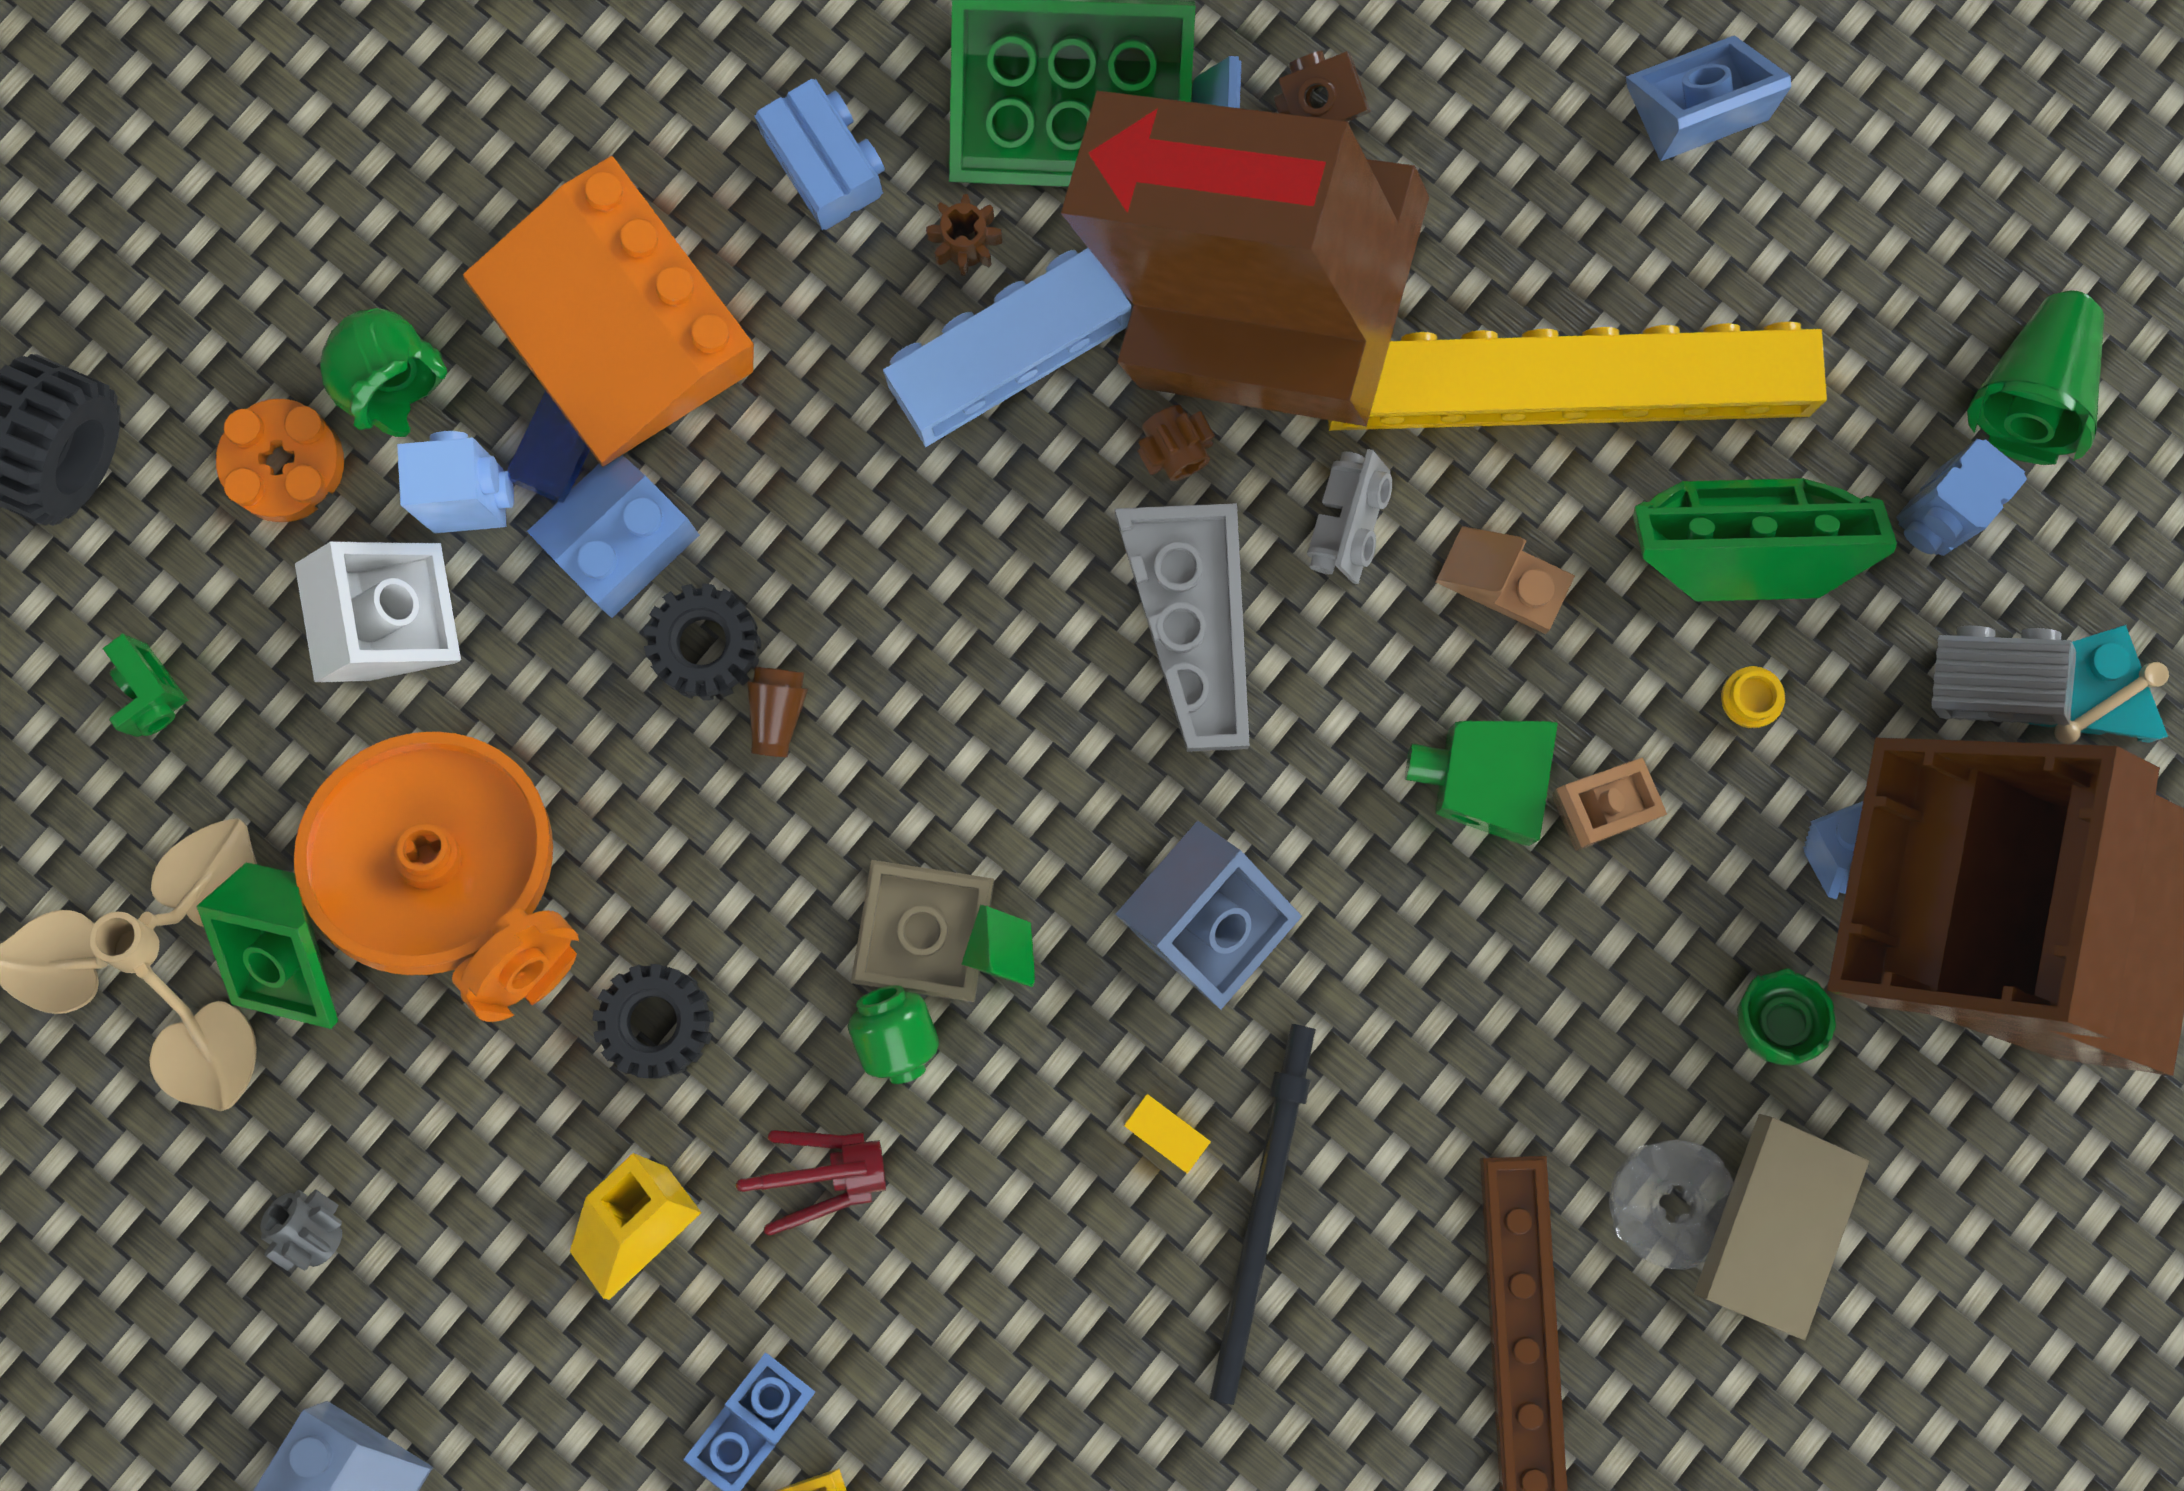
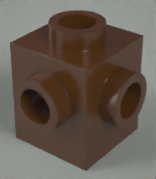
[1274,50,1371,122]

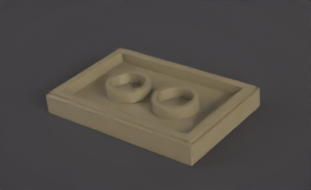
[1693,1114,1869,1340]

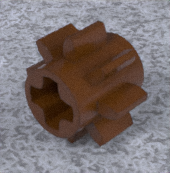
[926,194,1003,276]
[1137,405,1215,481]

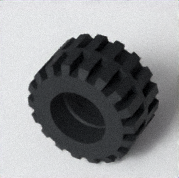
[0,354,121,526]

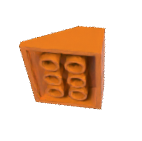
[463,156,754,467]

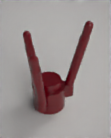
[736,1130,886,1236]

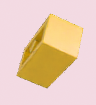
[1123,1094,1211,1174]

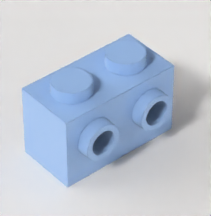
[397,431,514,533]

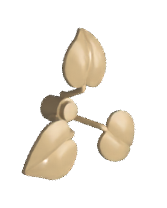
[0,819,257,1112]

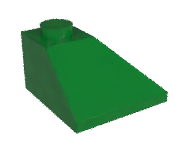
[196,862,338,1029]

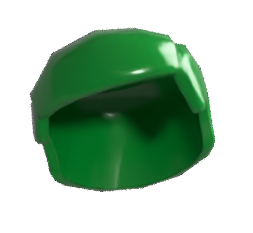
[1737,968,1836,1065]

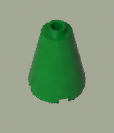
[1967,290,2104,465]

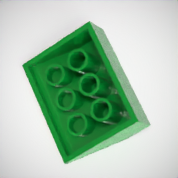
[949,0,1196,187]

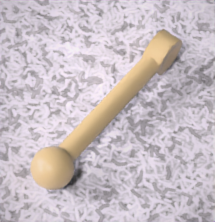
[2054,662,2169,744]

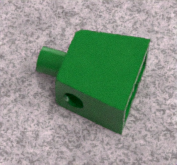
[1405,721,1558,846]

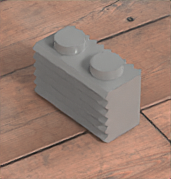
[1932,626,2076,726]

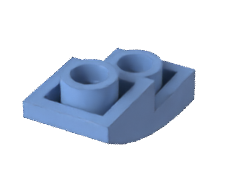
[683,1352,815,1491]

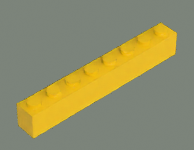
[1328,322,1827,431]

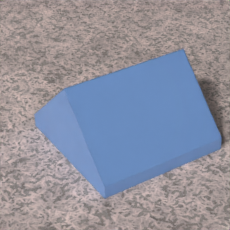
[1626,35,1792,162]

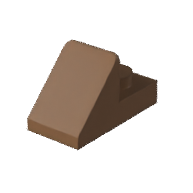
[1435,526,1575,634]
[1552,757,1667,851]

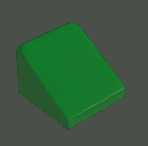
[961,904,1035,987]

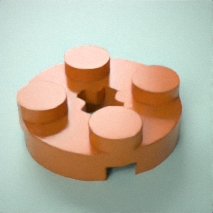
[216,399,344,522]
[452,908,579,1022]

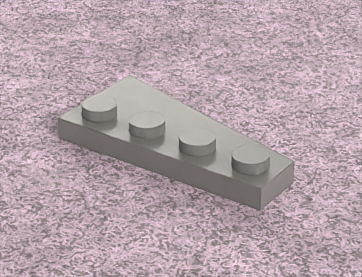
[1115,503,1250,752]

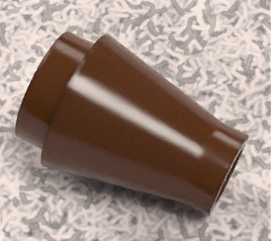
[747,667,808,758]

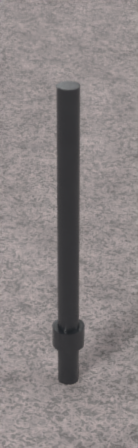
[1209,1024,1316,1405]

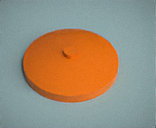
[294,732,553,975]

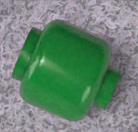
[847,985,939,1084]

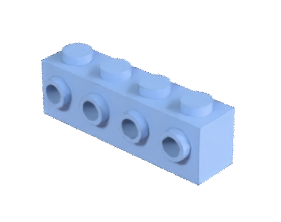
[883,248,1131,447]

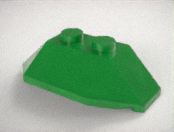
[1633,478,1897,601]

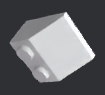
[295,542,461,682]

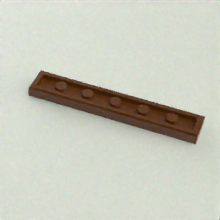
[1480,1155,1567,1491]

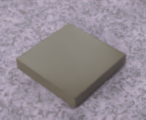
[851,860,995,1003]

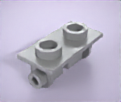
[1307,449,1392,584]

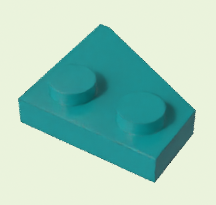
[2026,625,2168,743]

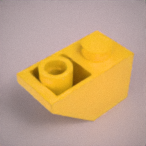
[570,1153,702,1300]

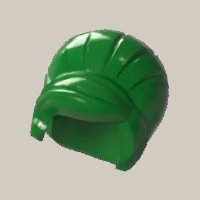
[320,308,447,437]

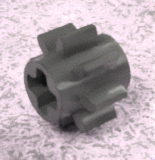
[260,1189,342,1271]

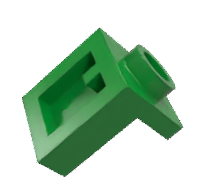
[102,633,189,737]

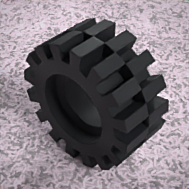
[643,583,761,701]
[592,964,714,1079]

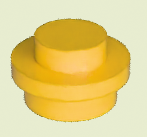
[1721,666,1785,728]

